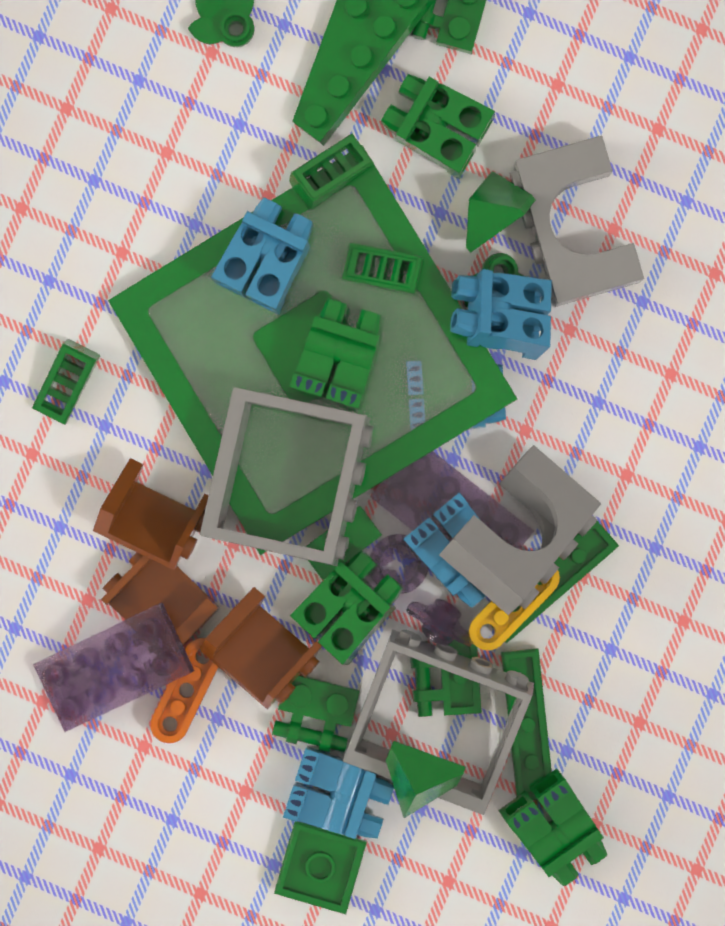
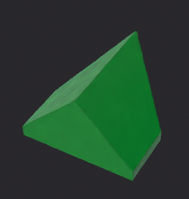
[466,171,536,253]
[386,741,466,818]

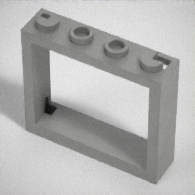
[200,387,374,566]
[343,630,534,815]

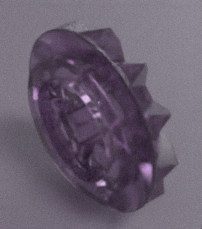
[370,534,428,594]

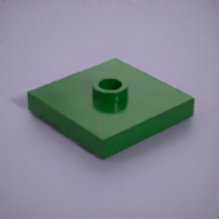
[274,821,367,915]

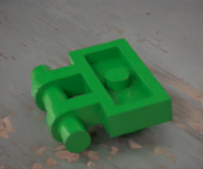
[411,0,487,55]
[410,638,482,717]
[272,675,360,752]

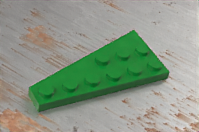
[292,0,435,146]

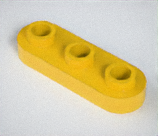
[469,570,560,651]

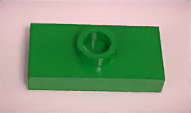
[305,506,382,580]

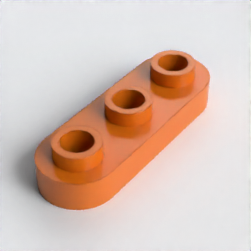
[151,638,218,744]

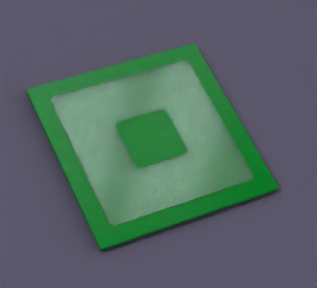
[108,145,518,555]

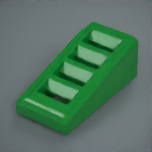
[289,134,374,210]
[342,243,424,296]
[32,339,100,425]

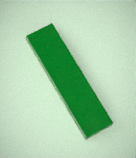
[490,521,619,644]
[501,648,553,800]

